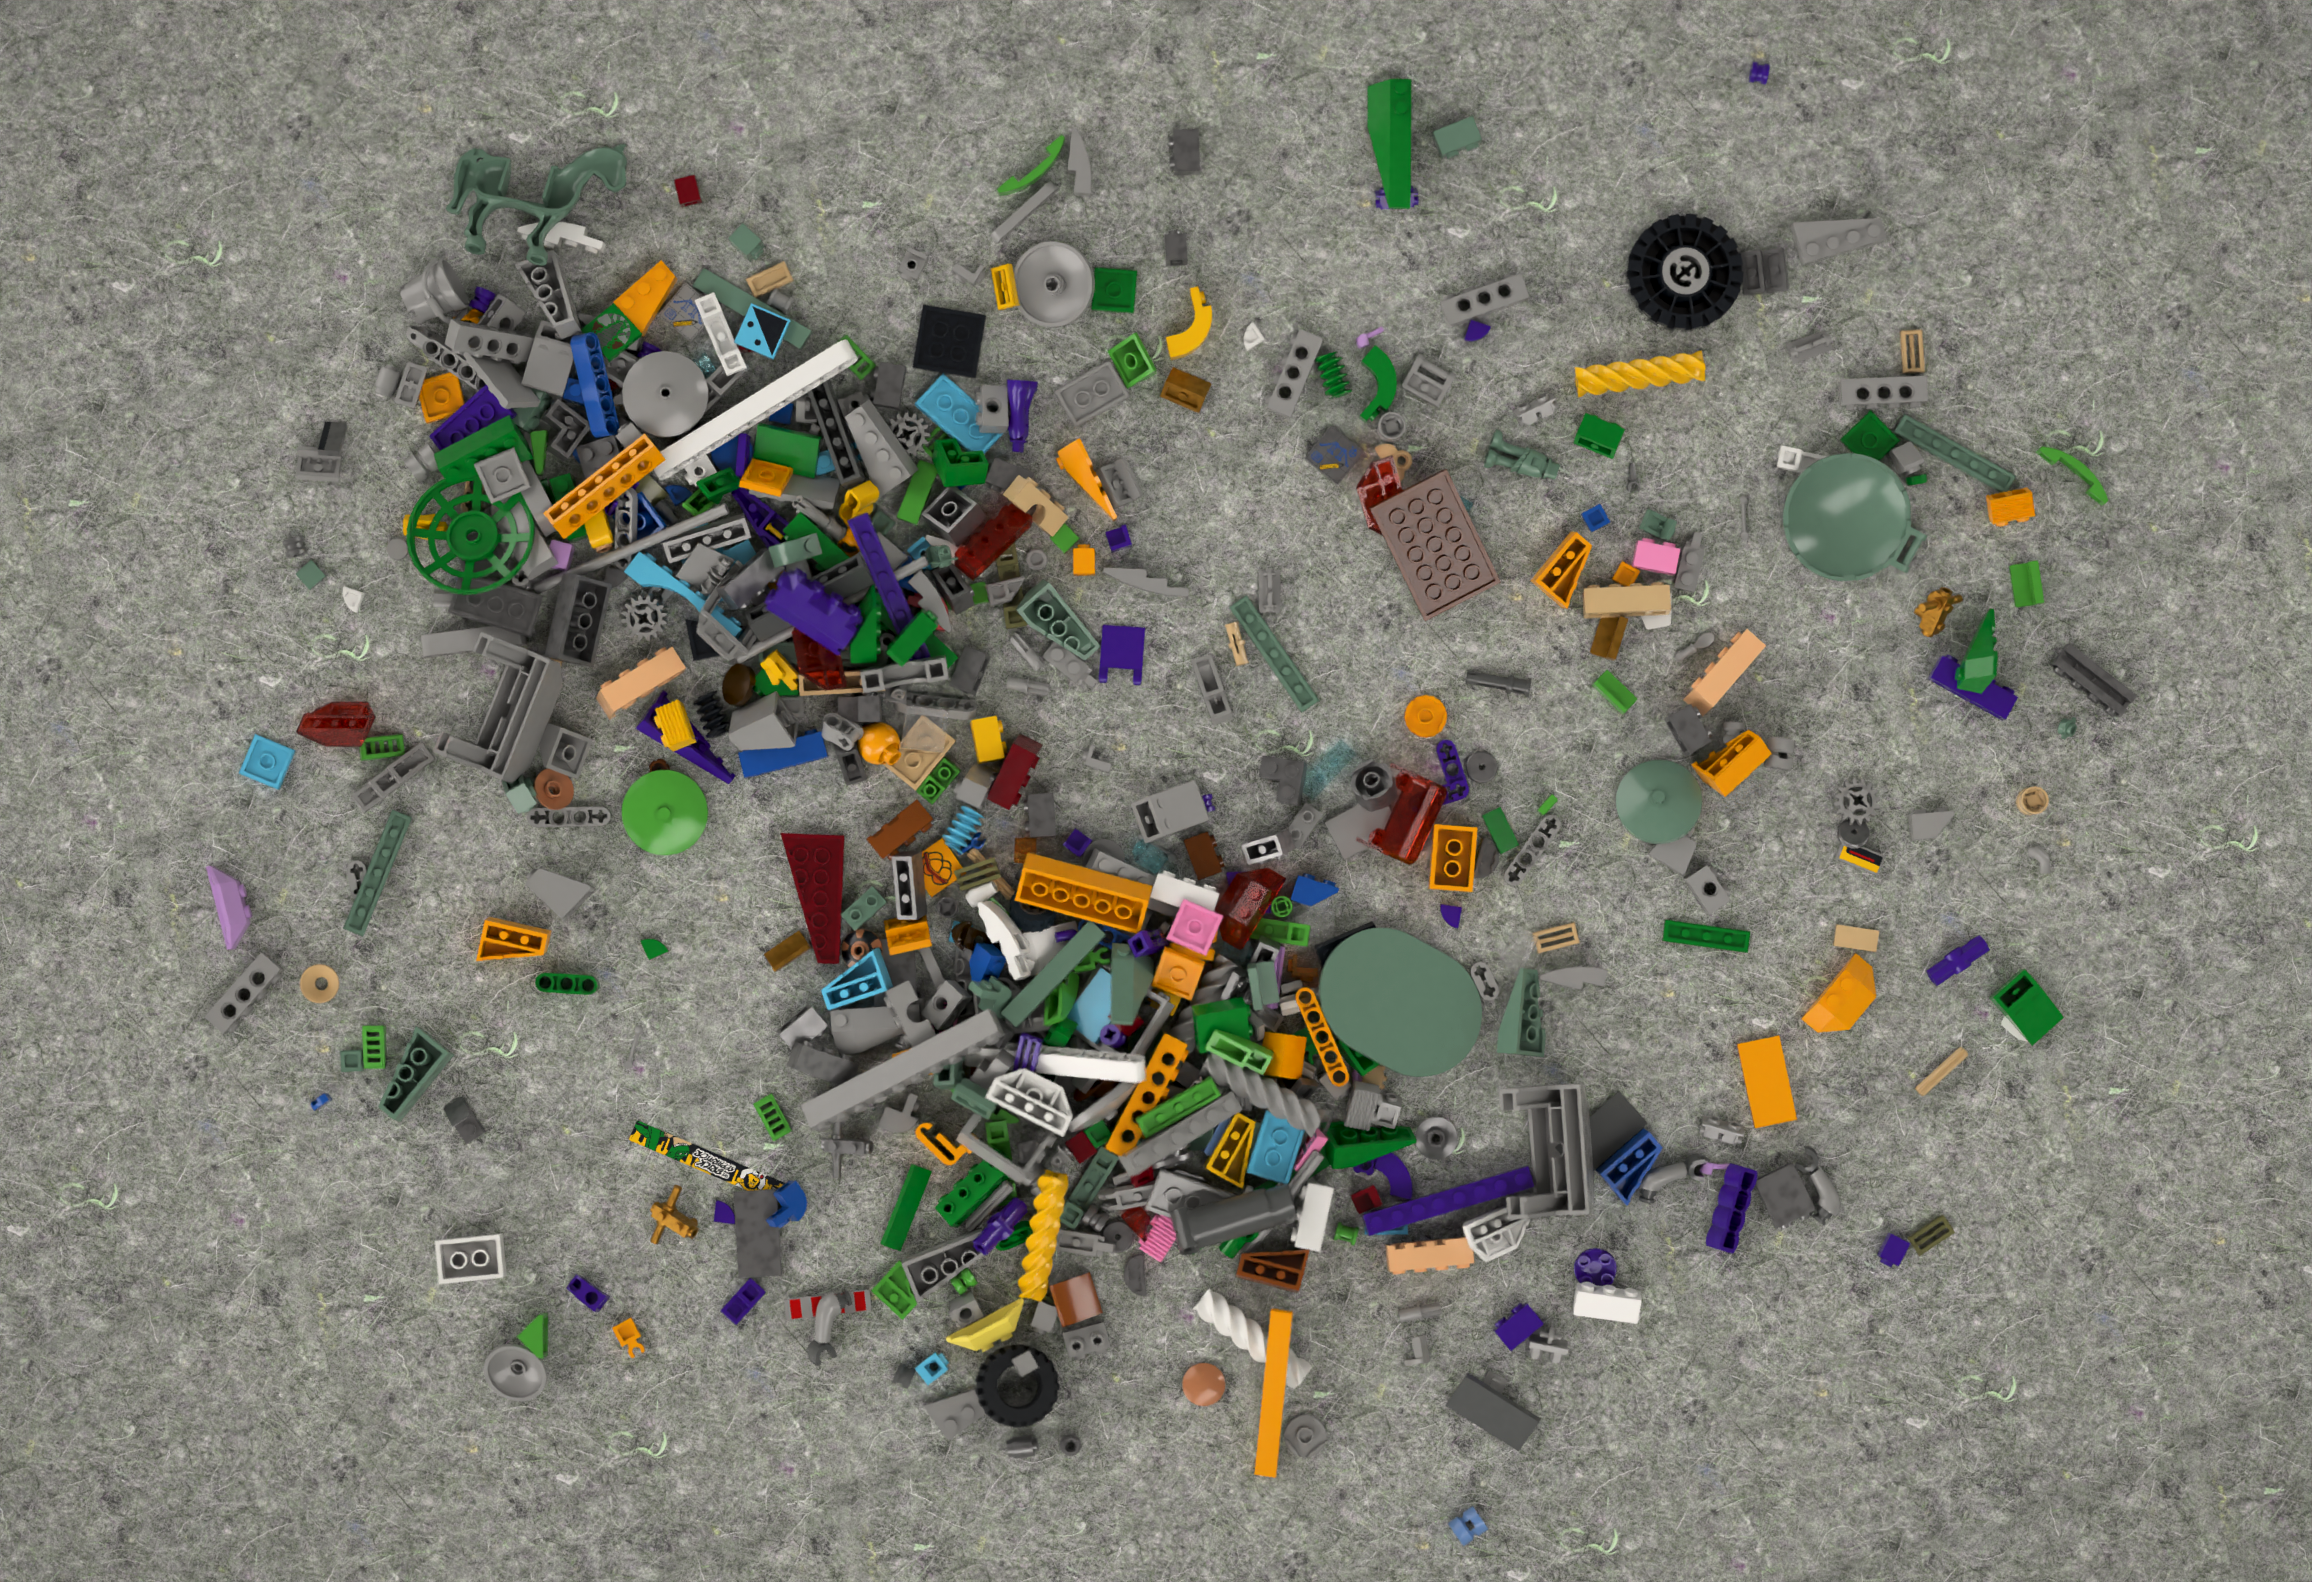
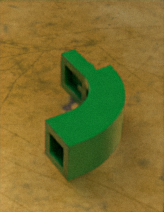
[1359,345,1397,423]

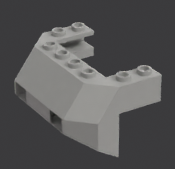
[433,632,562,783]
[1499,1083,1595,1219]

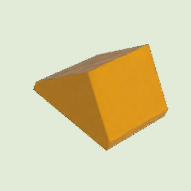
[1262,1032,1307,1079]

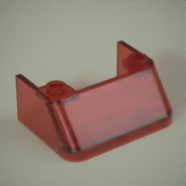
[1355,762,1447,865]

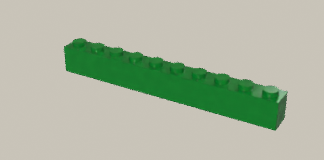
[783,512,959,668]

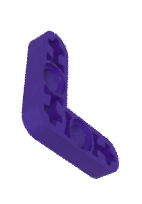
[1409,740,1469,813]

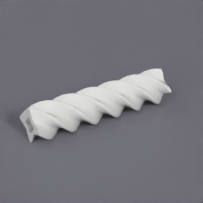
[1192,1288,1312,1389]

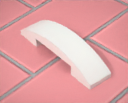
[694,292,747,376]
[1777,446,1827,474]

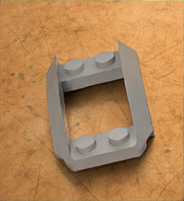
[697,560,770,661]

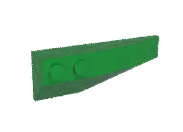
[1367,79,1411,209]

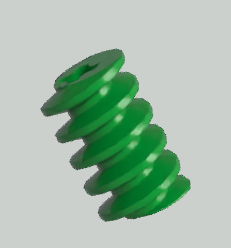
[1315,352,1352,399]

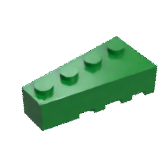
[434,415,534,483]

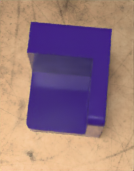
[1105,524,1132,553]
[1063,828,1093,858]

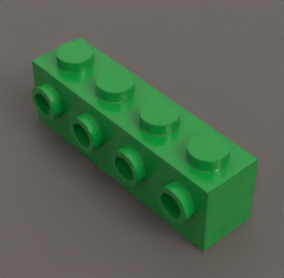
[935,1148,1014,1228]

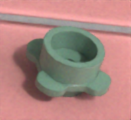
[2058,717,2077,740]

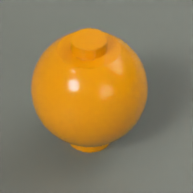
[857,722,901,765]

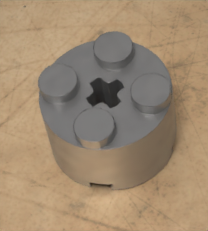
[1350,761,1397,812]

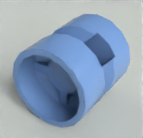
[1448,1506,1488,1546]

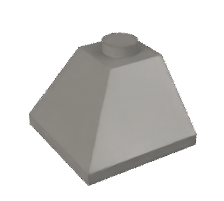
[539,723,593,779]

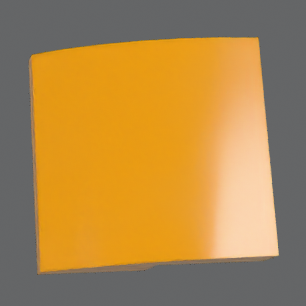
[884,915,932,955]

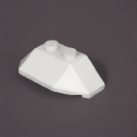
[985,1068,1073,1136]
[1463,1205,1530,1262]

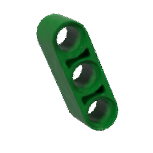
[535,973,600,995]

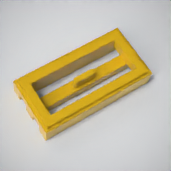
[991,264,1019,310]

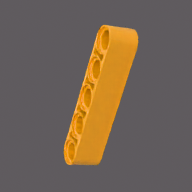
[1295,988,1349,1087]

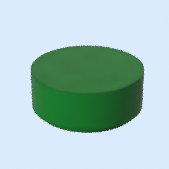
[1905,474,1928,486]

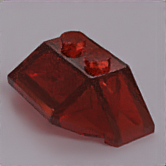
[1356,455,1403,536]
[791,628,847,691]
[296,702,376,747]
[1214,868,1286,951]

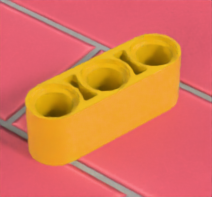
[584,508,614,549]

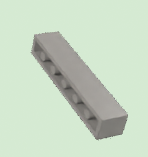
[1118,1091,1243,1176]

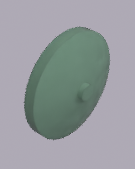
[1616,760,1702,844]

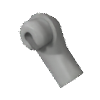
[2028,845,2051,874]

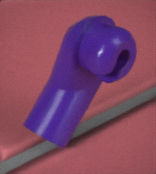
[1055,929,1078,943]

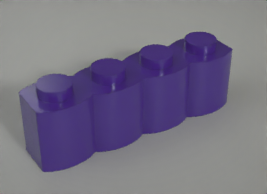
[1706,1163,1757,1254]

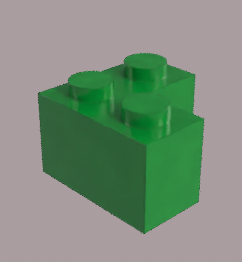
[932,438,989,487]

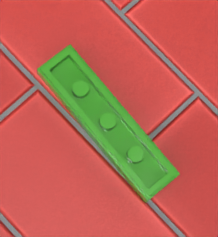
[1135,1077,1221,1138]

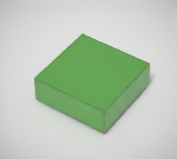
[1050,523,1080,554]
[1536,794,1558,816]

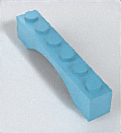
[624,551,743,639]

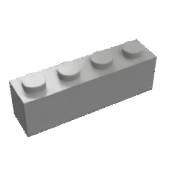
[662,513,751,563]

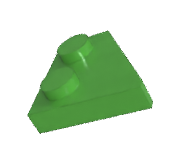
[871,1260,917,1320]

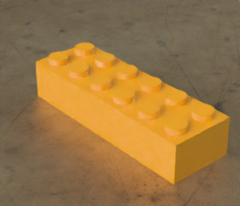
[1015,852,1153,934]

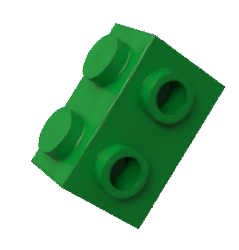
[1573,413,1625,459]

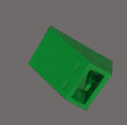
[849,585,881,663]
[1989,969,2064,1046]

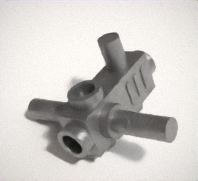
[821,1122,874,1178]

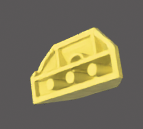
[946,1298,1024,1352]

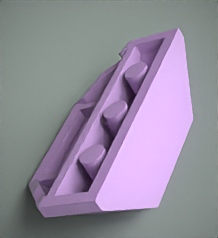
[206,866,252,950]

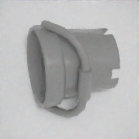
[400,258,469,325]

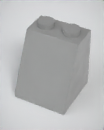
[728,691,798,750]
[524,868,596,920]

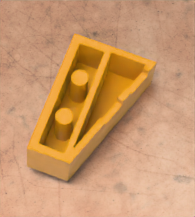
[613,260,678,337]
[1691,730,1772,797]

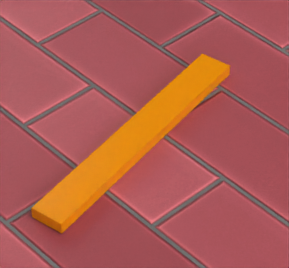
[1254,1308,1293,1478]

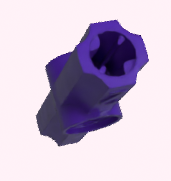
[1926,935,1990,986]
[973,1198,1028,1255]

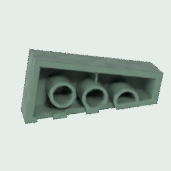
[378,1026,454,1122]

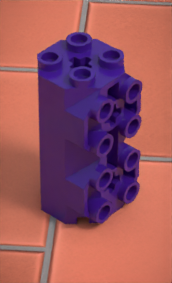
[764,568,863,656]

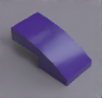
[720,1278,766,1326]

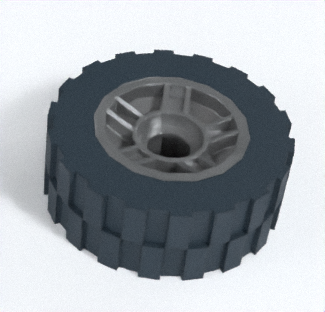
[1009,890,1057,932]

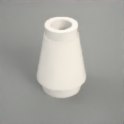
[965,881,998,908]

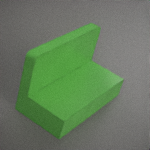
[2009,560,2044,608]
[1592,670,1638,715]

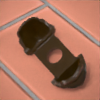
[951,921,1007,962]

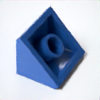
[612,492,667,541]

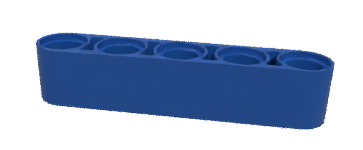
[570,332,619,438]

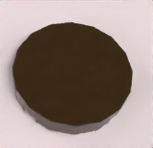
[722,663,756,706]

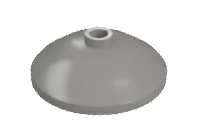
[484,1344,547,1402]

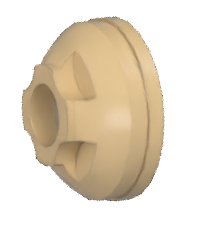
[300,964,340,1003]

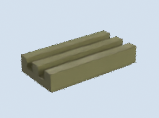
[954,857,1002,891]
[1907,1214,1955,1256]

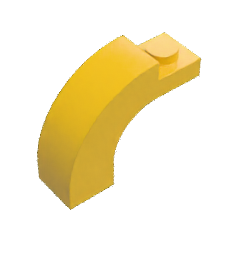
[1166,286,1212,360]

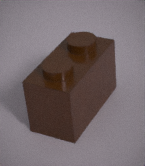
[1183,831,1225,881]

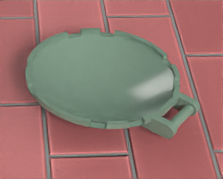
[1783,453,1927,581]

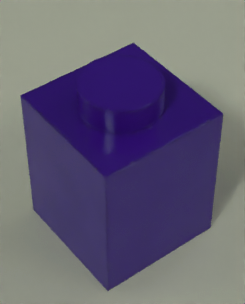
[1876,1233,1911,1268]

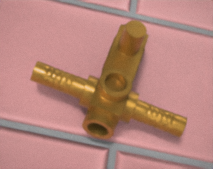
[1914,587,1963,637]
[650,1185,699,1244]

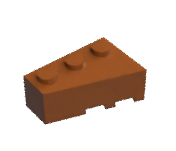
[866,800,934,861]
[1235,1249,1309,1293]

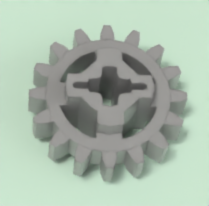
[888,412,931,458]
[621,594,668,641]
[1833,778,1881,826]

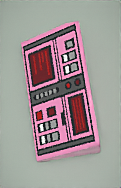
[1294,1128,1328,1171]

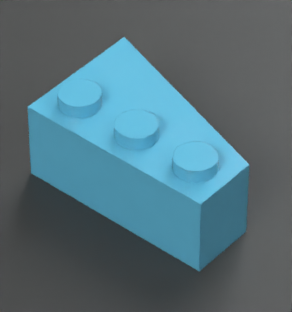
[821,947,893,1010]

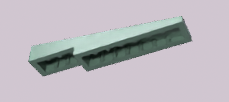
[693,268,812,351]

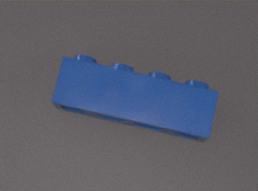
[738,729,829,779]

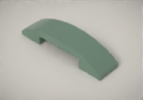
[1060,1146,1119,1230]

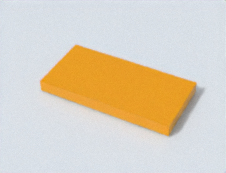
[1737,1035,1797,1128]

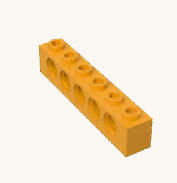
[543,434,666,539]
[1105,1033,1190,1156]

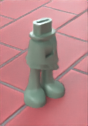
[1483,429,1560,480]

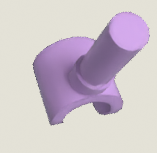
[1356,327,1384,348]
[1700,1162,1730,1175]

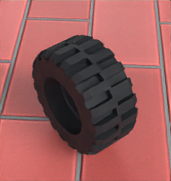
[975,1345,1060,1427]

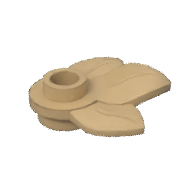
[1371,444,1412,486]

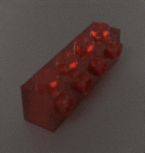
[954,503,1032,581]

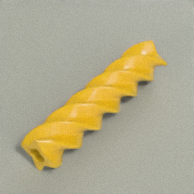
[1574,350,1706,398]
[1018,1169,1068,1302]

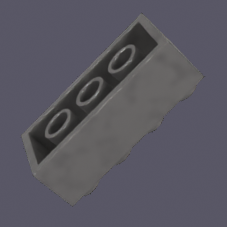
[544,573,612,668]

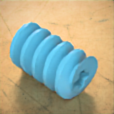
[942,806,985,854]

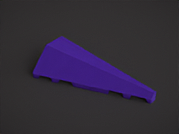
[731,487,789,571]
[635,690,735,784]

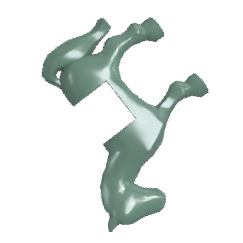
[446,144,627,266]

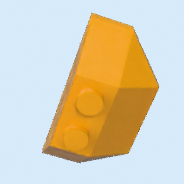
[1801,953,1876,1033]

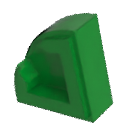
[640,939,669,960]

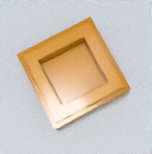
[1611,561,1640,587]

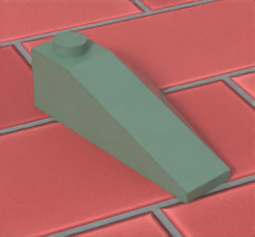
[1016,579,1101,660]
[1110,943,1154,1025]
[1497,968,1546,1057]

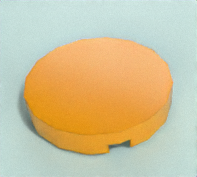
[1404,695,1447,738]

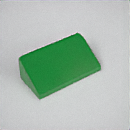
[1481,807,1519,854]

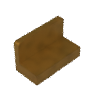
[1160,367,1211,413]
[1590,616,1628,661]
[764,930,811,972]

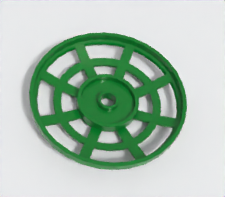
[406,475,535,595]

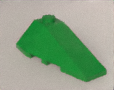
[1955,608,1998,694]
[1322,1121,1417,1169]

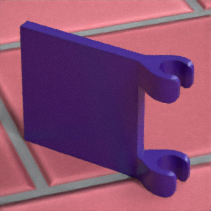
[1099,625,1145,686]

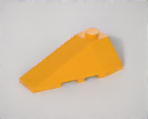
[1055,438,1117,521]

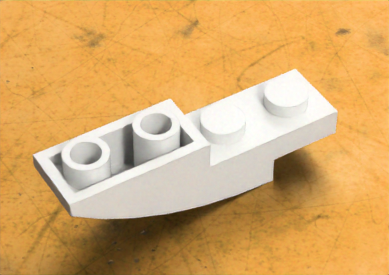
[517,222,606,254]
[977,901,1032,980]

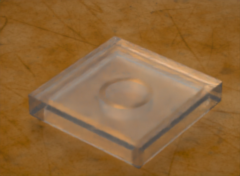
[901,704,949,753]

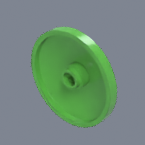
[622,769,708,855]

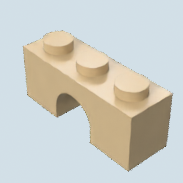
[1003,475,1069,537]

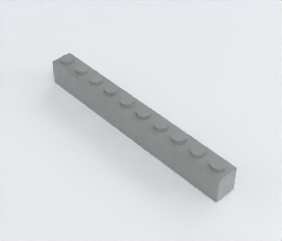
[801,1009,1005,1132]

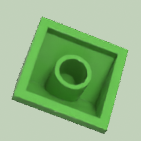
[1107,332,1157,389]
[517,1312,548,1358]

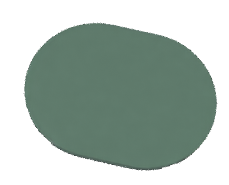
[1319,928,1482,1077]

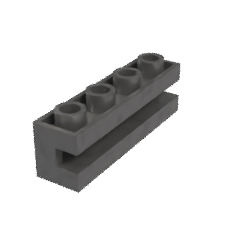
[2050,643,2137,717]

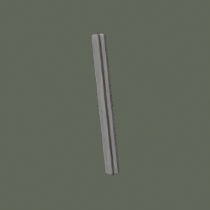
[1241,1150,1324,1253]

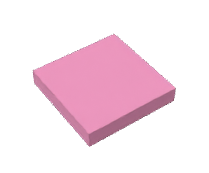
[1167,899,1223,956]

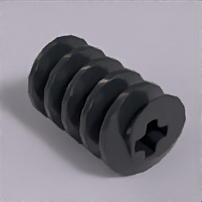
[693,690,730,738]

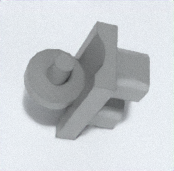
[1529,1326,1568,1364]

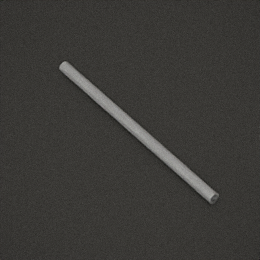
[534,504,729,594]
[736,555,929,664]

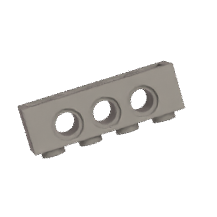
[1439,272,1530,328]
[445,319,535,364]
[1265,329,1323,419]
[1838,376,1928,411]
[204,952,284,1034]

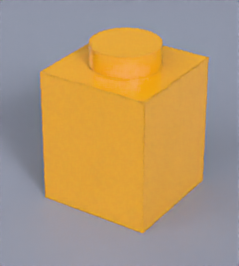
[1073,544,1095,576]

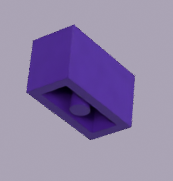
[1493,1303,1544,1351]

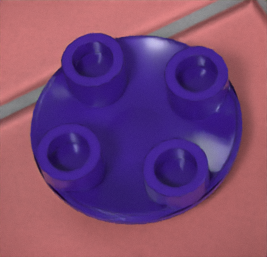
[1574,1248,1617,1286]

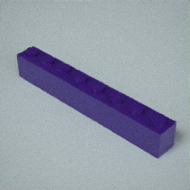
[1362,1166,1534,1236]

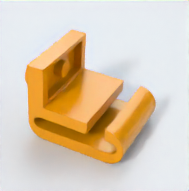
[916,1122,979,1165]

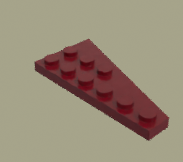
[780,833,845,964]

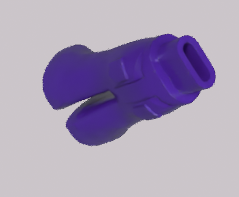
[1007,380,1038,452]

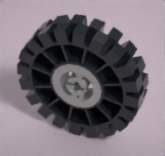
[1625,213,1744,332]

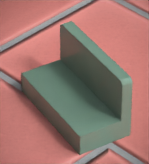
[1248,960,1280,1011]
[951,1078,998,1120]

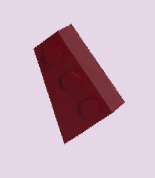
[986,734,1043,810]

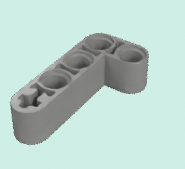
[521,460,557,537]

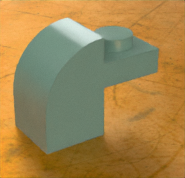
[768,533,822,568]
[968,976,1013,1019]

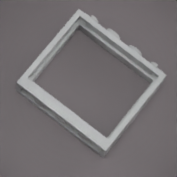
[1073,961,1174,1056]
[956,1071,1057,1184]

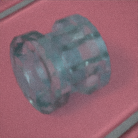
[692,352,716,377]

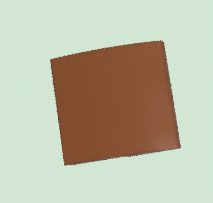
[1049,1272,1103,1327]

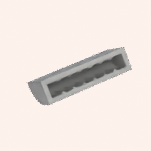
[490,495,559,581]

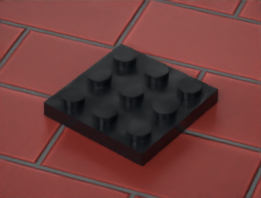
[912,305,986,379]

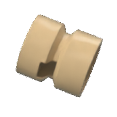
[2016,786,2049,815]

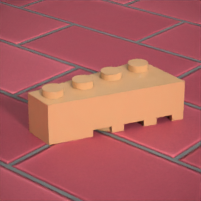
[1683,629,1766,717]
[596,647,686,720]
[1385,1237,1474,1274]

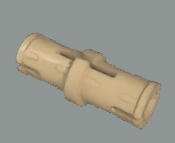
[1225,622,1249,666]

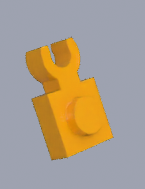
[612,1317,645,1358]

